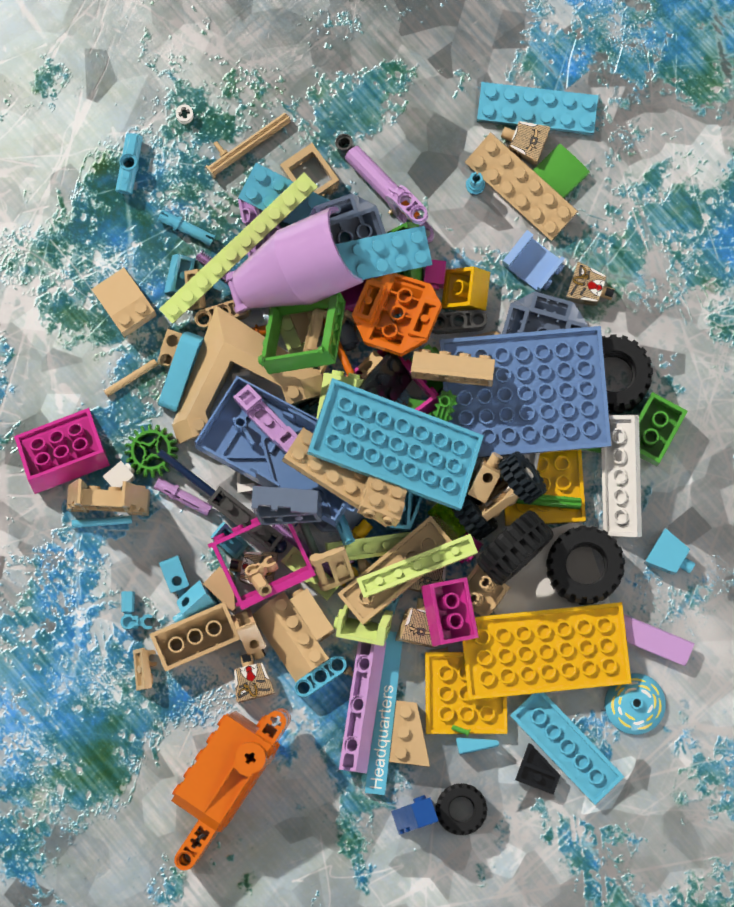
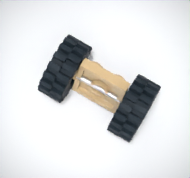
[451,451,547,541]

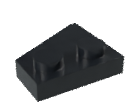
[515,743,561,795]

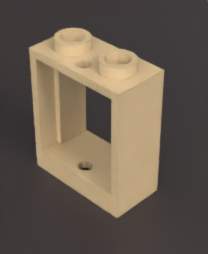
[280,143,340,196]
[290,588,335,643]

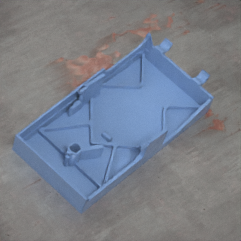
[195,376,356,527]

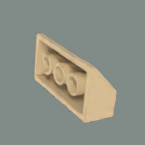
[411,349,495,387]
[253,591,329,682]
[149,602,240,672]

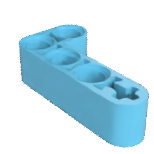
[158,331,204,412]

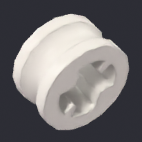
[175,104,194,124]

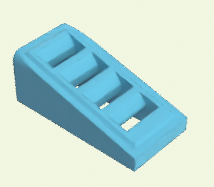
[456,738,499,755]

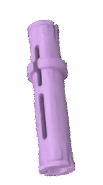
[154,477,212,517]

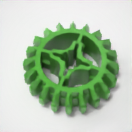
[124,424,179,478]

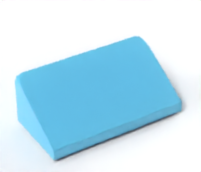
[164,254,196,295]

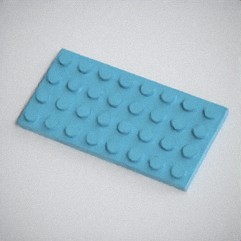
[307,378,484,511]

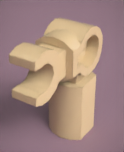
[245,556,278,597]

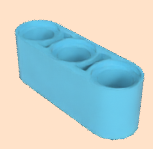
[294,656,347,698]

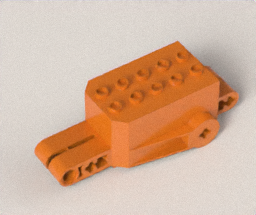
[171,708,291,870]

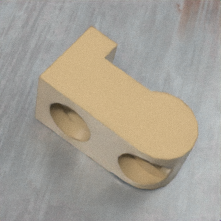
[157,329,182,368]

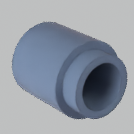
[340,320,359,351]

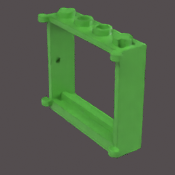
[258,292,346,374]

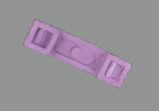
[233,384,298,453]

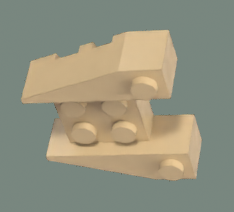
[67,479,150,516]

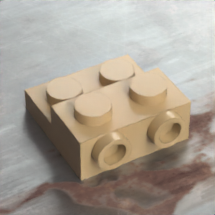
[357,476,407,527]

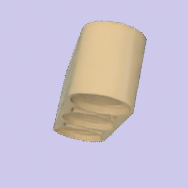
[194,300,251,331]

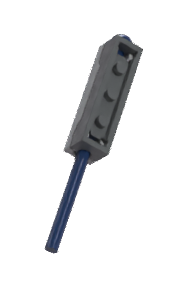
[157,449,287,553]

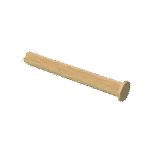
[205,113,291,179]

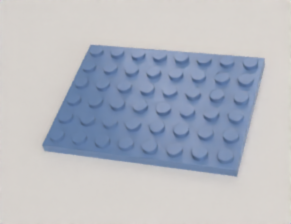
[440,326,611,458]

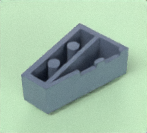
[251,486,322,525]

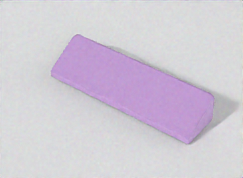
[624,614,695,666]

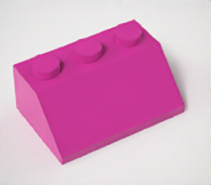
[421,577,479,647]

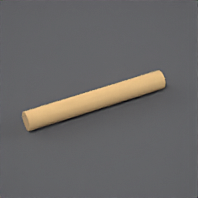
[103,359,158,397]

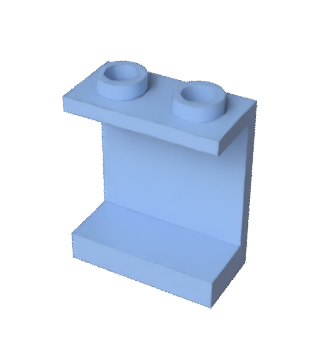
[502,230,565,293]

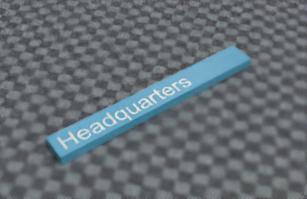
[365,631,402,795]

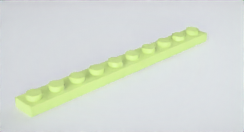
[159,172,318,324]

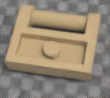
[309,545,355,591]

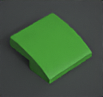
[533,144,590,198]

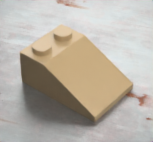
[91,268,157,338]

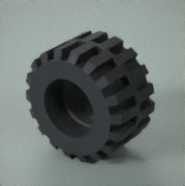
[436,783,488,835]

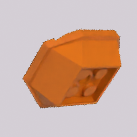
[352,273,442,357]

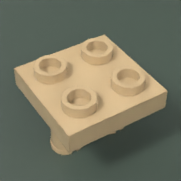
[467,563,511,616]

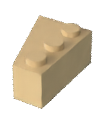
[389,700,430,767]

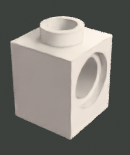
[103,461,136,490]

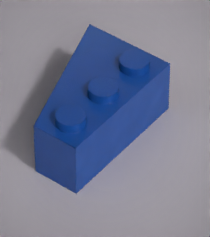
[391,795,438,835]

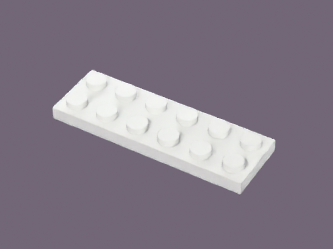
[601,415,642,537]

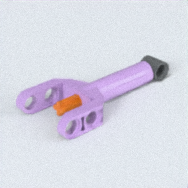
[335,134,434,244]

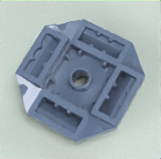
[502,292,588,334]

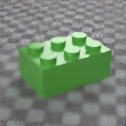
[639,392,688,467]

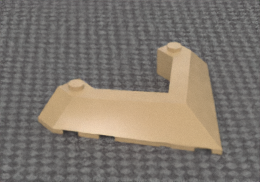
[172,305,323,444]

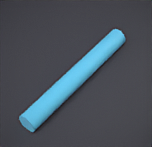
[71,515,133,528]

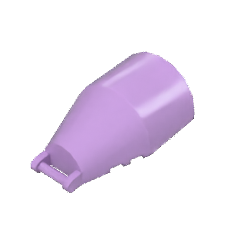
[223,206,363,314]

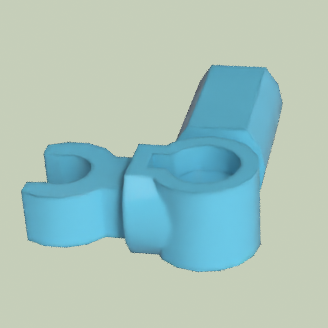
[120,591,152,630]

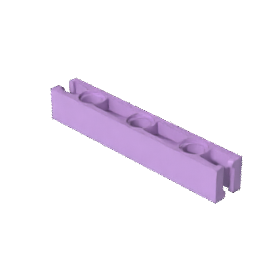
[339,641,386,774]

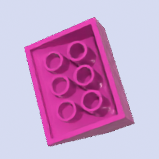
[14,408,110,494]

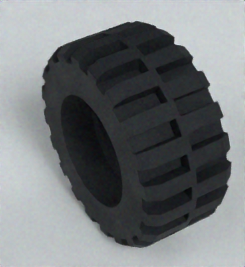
[602,334,653,414]
[477,510,554,585]
[546,525,625,605]

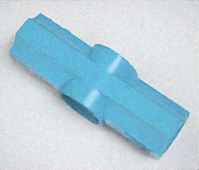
[115,133,143,195]

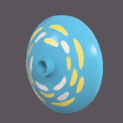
[605,673,666,735]

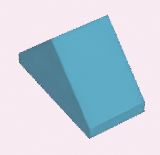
[211,521,249,559]

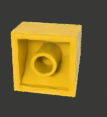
[442,266,490,311]

